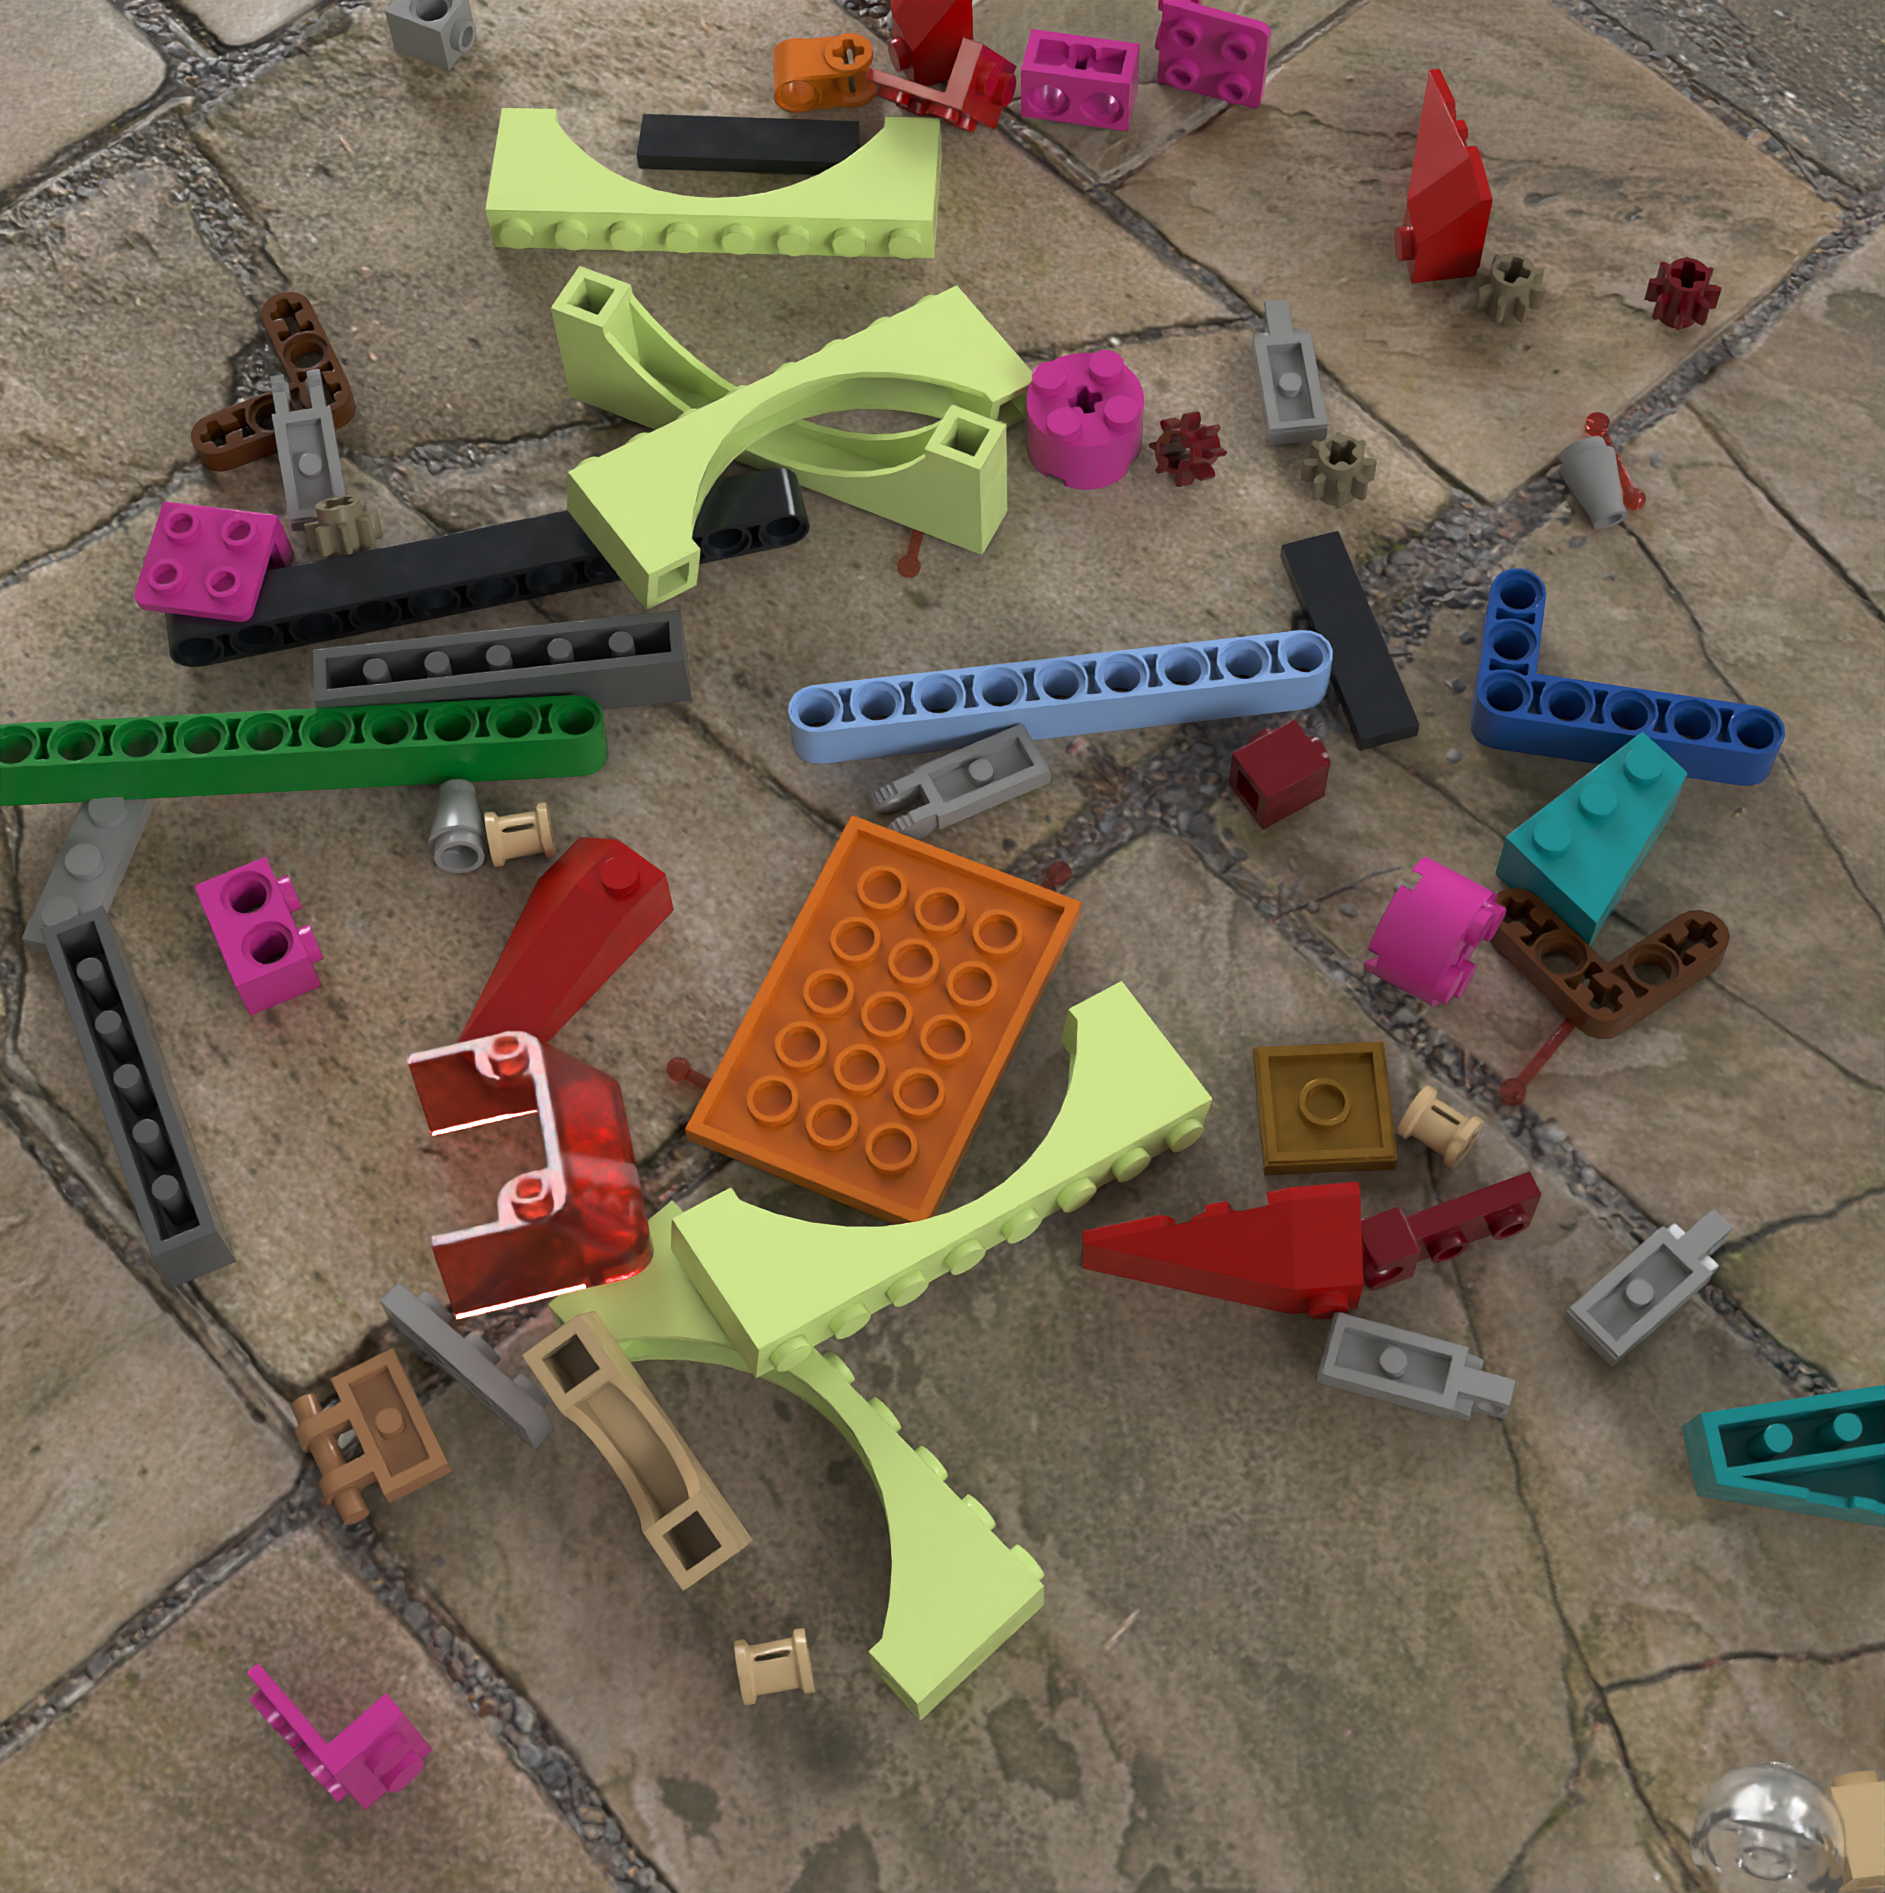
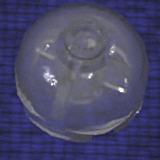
[1690,1761,1847,1893]

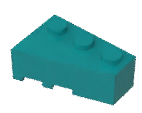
[1495,732,1688,947]
[1681,1385,1885,1528]

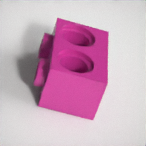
[1021,29,1140,131]
[194,856,324,1016]

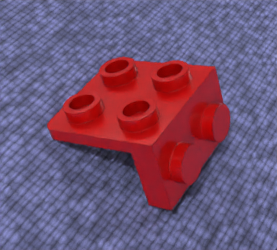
[865,38,1017,133]

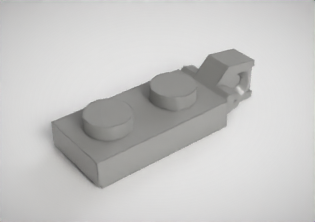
[1252,299,1328,446]
[1563,1208,1733,1368]
[1317,1312,1516,1421]

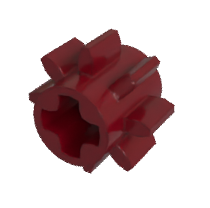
[1644,257,1722,330]
[1149,411,1227,487]

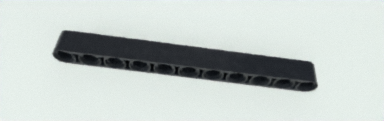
[165,468,810,667]

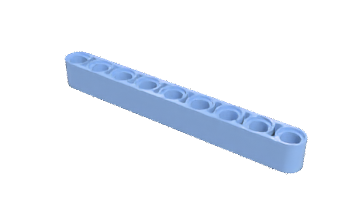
[788,630,1333,764]

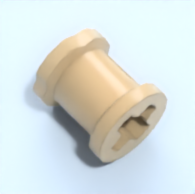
[484,802,557,868]
[1396,1085,1485,1170]
[734,1628,815,1706]

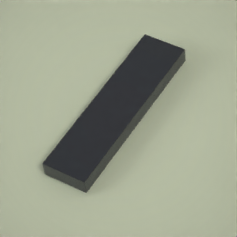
[637,114,860,175]
[1280,531,1420,751]

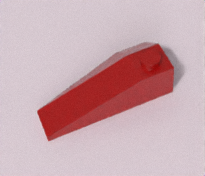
[887,0,973,87]
[1394,69,1493,284]
[455,837,674,1088]
[1081,1182,1364,1320]

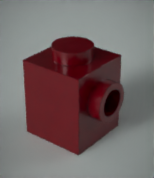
[1229,719,1331,830]

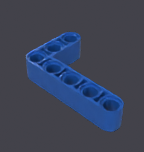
[1470,568,1785,786]

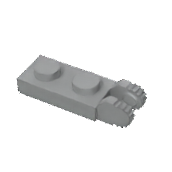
[270,369,346,531]
[870,724,1051,840]

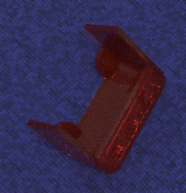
[407,1031,654,1320]

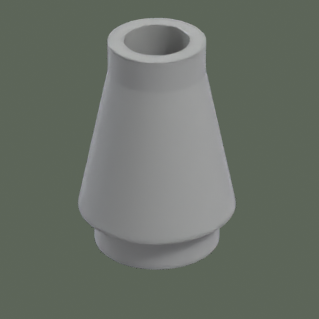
[1559,436,1628,529]
[427,779,490,873]

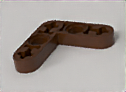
[191,291,356,472]
[1490,888,1730,1039]

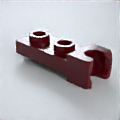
[1361,1171,1542,1291]

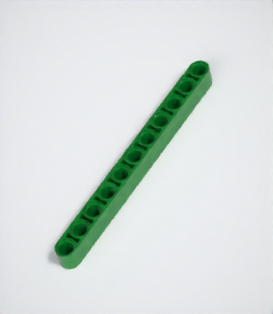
[0,695,609,806]

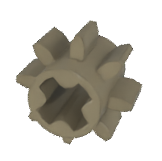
[1474,253,1546,324]
[1301,432,1377,508]
[304,495,383,559]

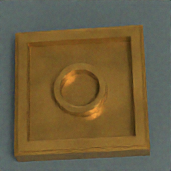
[1253,1041,1398,1175]

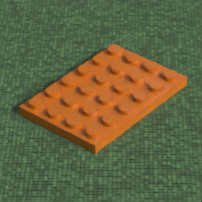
[685,815,1082,1225]

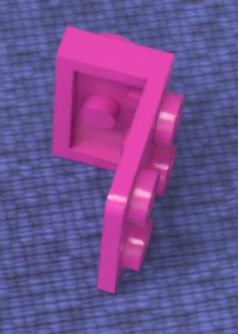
[1155,0,1271,108]
[134,501,294,622]
[246,1663,432,1810]

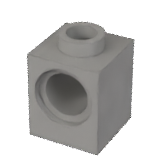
[385,0,476,71]

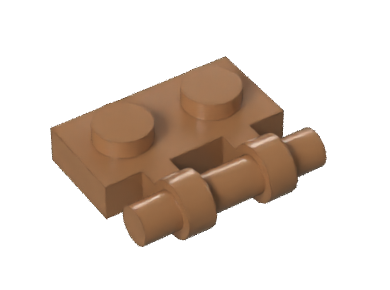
[291,1348,453,1525]

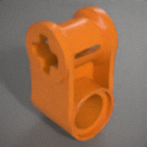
[772,33,878,113]

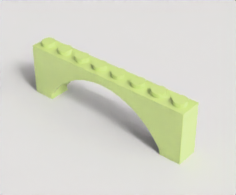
[485,108,942,259]
[551,266,1008,555]
[566,285,1033,611]
[671,981,1212,1378]
[548,1200,1045,1721]

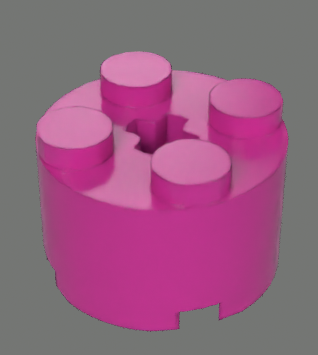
[1026,350,1144,490]
[1364,856,1507,1007]

